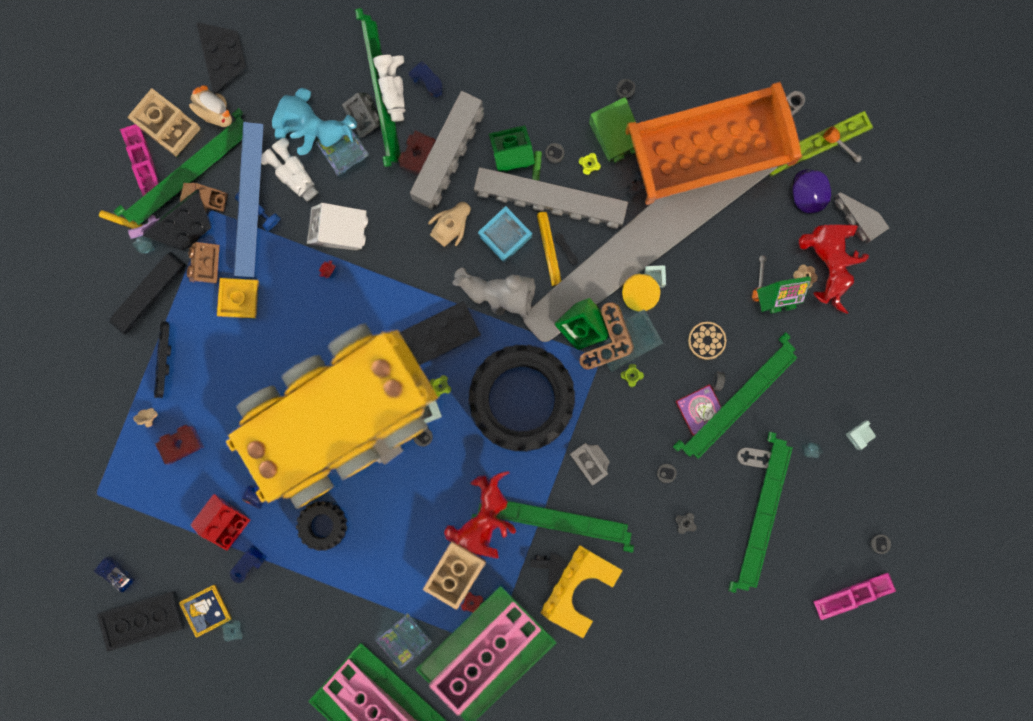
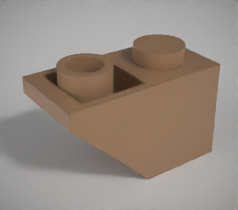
[180,183,228,212]

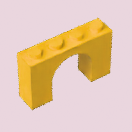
[540,546,623,638]

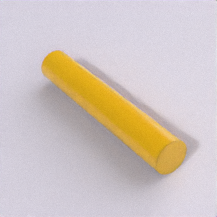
[99,210,143,229]

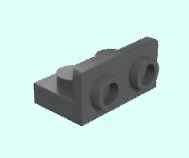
[342,92,381,137]

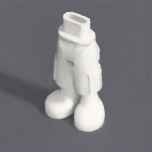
[373,55,405,121]
[261,138,319,202]

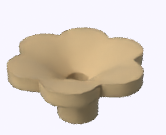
[793,265,818,288]
[133,408,158,427]

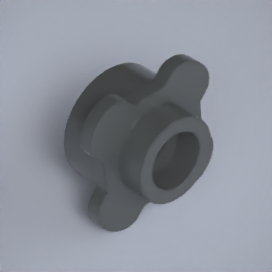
[675,513,697,534]

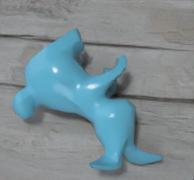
[272,88,357,155]

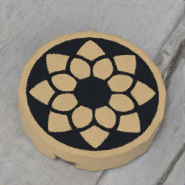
[688,321,727,360]

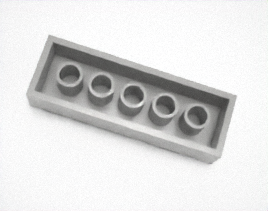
[410,91,484,210]

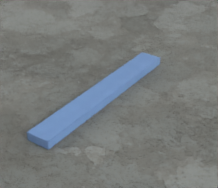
[234,122,263,277]

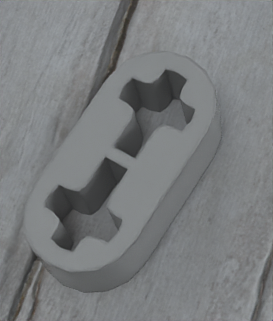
[736,448,771,468]

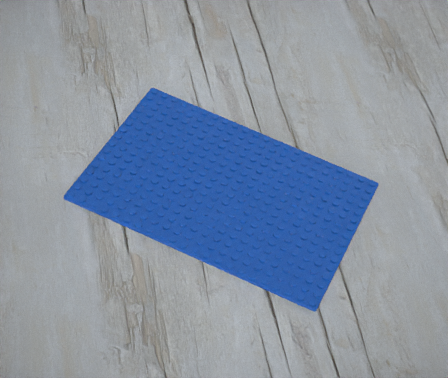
[97,211,600,633]

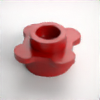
[319,260,336,279]
[461,592,483,613]

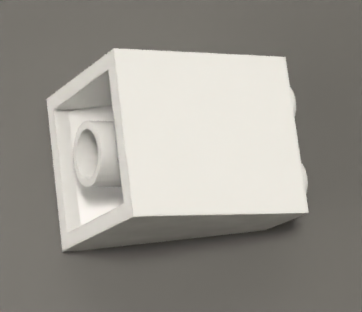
[307,203,368,250]

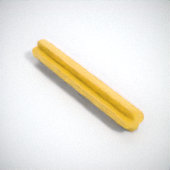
[537,212,561,286]

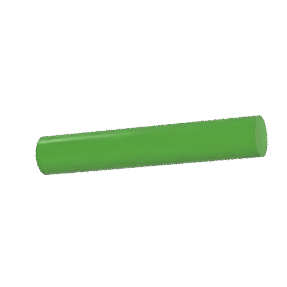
[532,151,542,181]

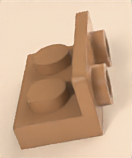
[187,242,220,284]

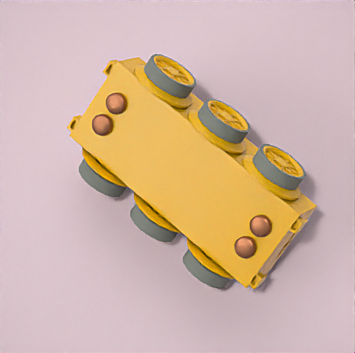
[226,324,438,509]

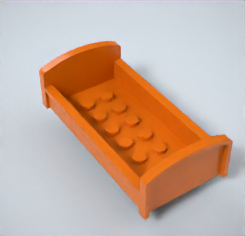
[625,82,802,205]

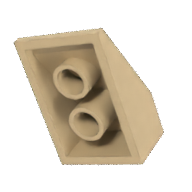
[423,541,486,610]

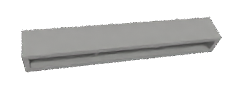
[474,167,628,229]

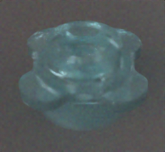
[133,237,154,253]
[802,443,823,458]
[222,621,243,642]

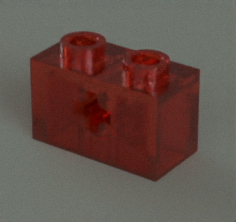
[398,130,436,176]
[155,425,204,465]

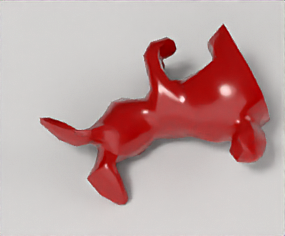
[798,225,869,314]
[444,471,516,559]

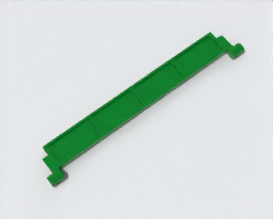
[355,8,401,167]
[114,108,244,225]
[673,332,797,459]
[728,432,793,593]
[472,501,634,553]

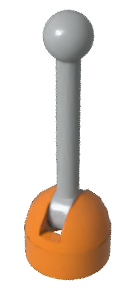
[823,126,862,162]
[752,256,767,302]

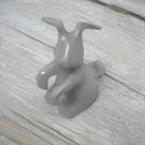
[453,267,535,319]

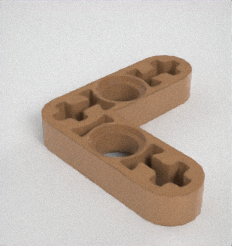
[579,302,634,369]

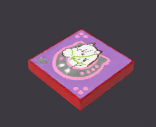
[675,385,721,436]

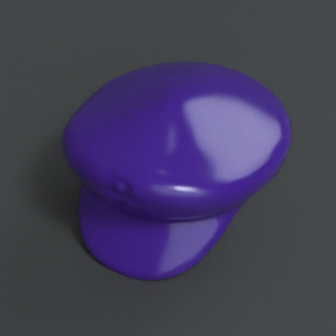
[793,169,831,214]

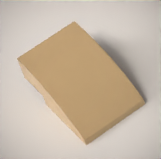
[127,88,201,157]

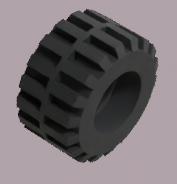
[296,501,348,551]

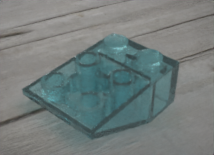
[595,309,663,372]

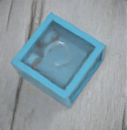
[478,206,532,263]

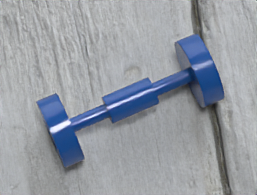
[235,192,281,231]

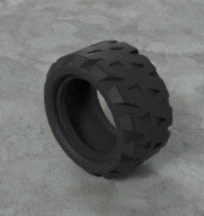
[469,345,575,452]

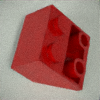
[191,494,251,551]

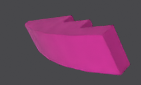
[120,124,160,196]
[814,572,896,620]

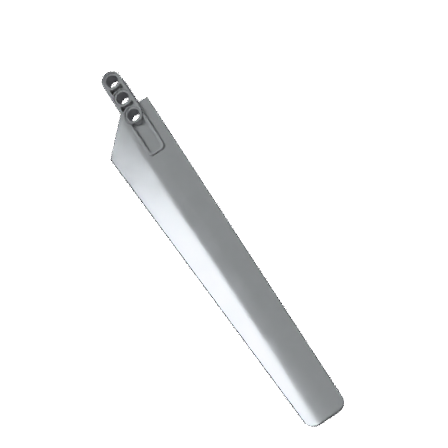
[523,91,805,342]

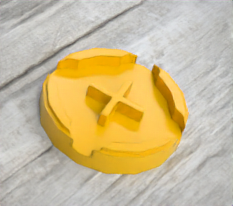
[622,274,660,312]

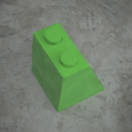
[589,97,637,163]

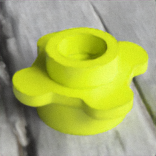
[579,153,601,175]

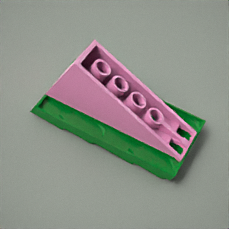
[415,586,557,721]
[308,643,447,721]

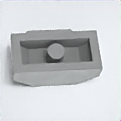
[570,443,610,486]

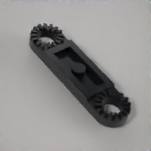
[154,321,171,398]

